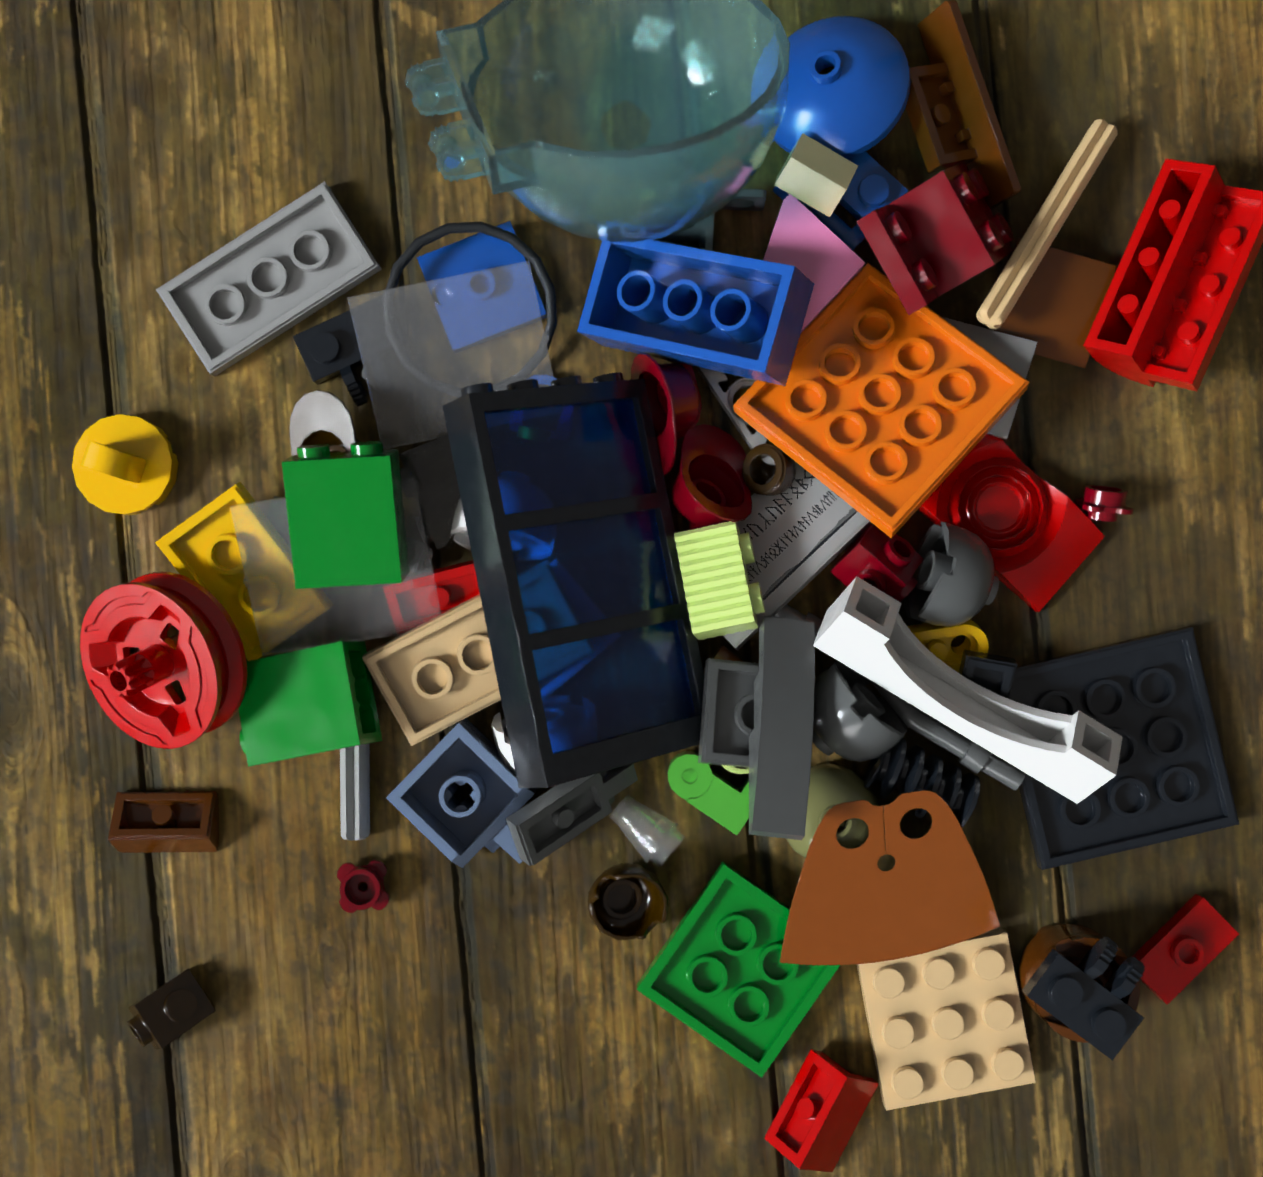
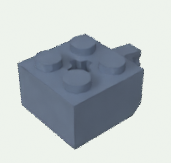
[386,718,538,868]

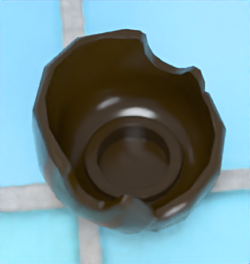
[588,863,668,940]

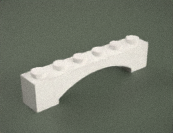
[813,576,1122,804]

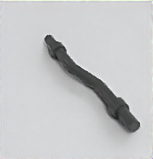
[774,604,1025,791]

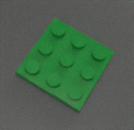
[637,861,840,1078]

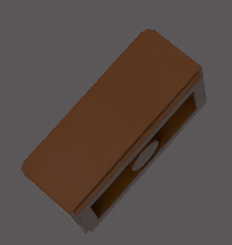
[108,791,219,853]

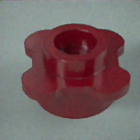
[1074,485,1134,522]
[337,860,390,913]

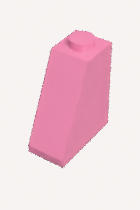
[763,194,865,334]

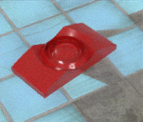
[918,434,1105,612]

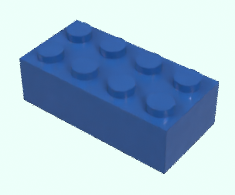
[577,231,814,386]

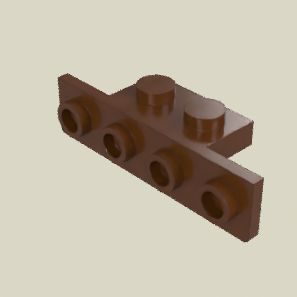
[905,0,1021,210]

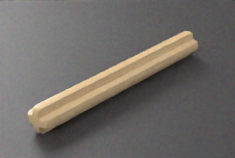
[976,119,1118,329]

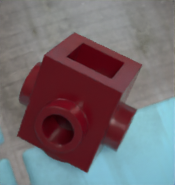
[830,523,924,602]

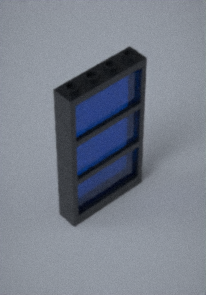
[442,372,704,788]

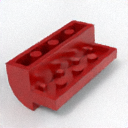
[1083,159,1263,391]

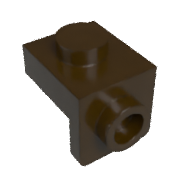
[127,968,216,1050]

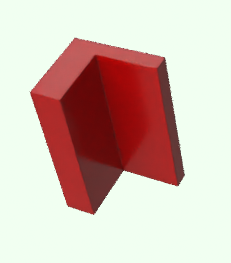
[764,1049,879,1172]

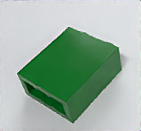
[282,441,409,589]
[238,641,382,767]

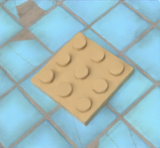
[857,928,1036,1111]

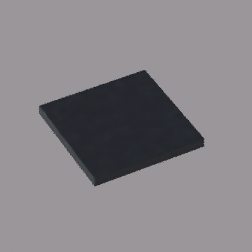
[1009,627,1239,870]

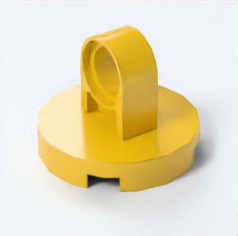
[72,414,179,516]

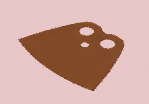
[780,790,1000,965]

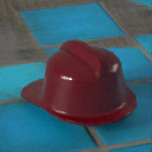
[631,353,702,475]
[672,424,752,530]

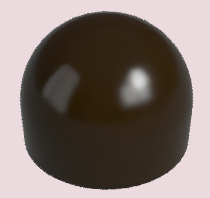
[742,444,796,496]

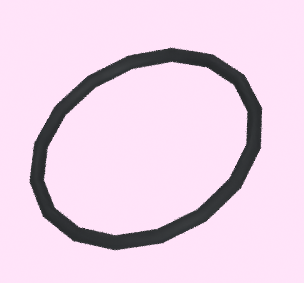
[383,222,557,398]

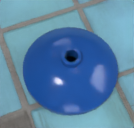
[758,16,911,159]

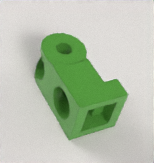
[668,751,749,836]

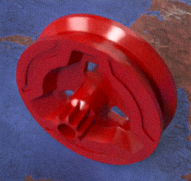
[80,571,247,749]

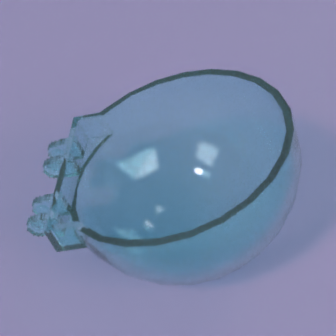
[404,0,790,242]

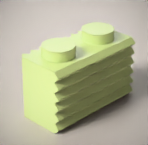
[674,521,765,640]

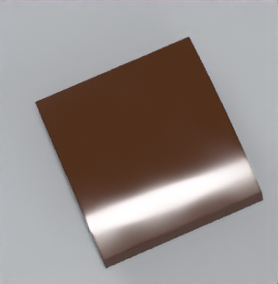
[989,237,1117,368]

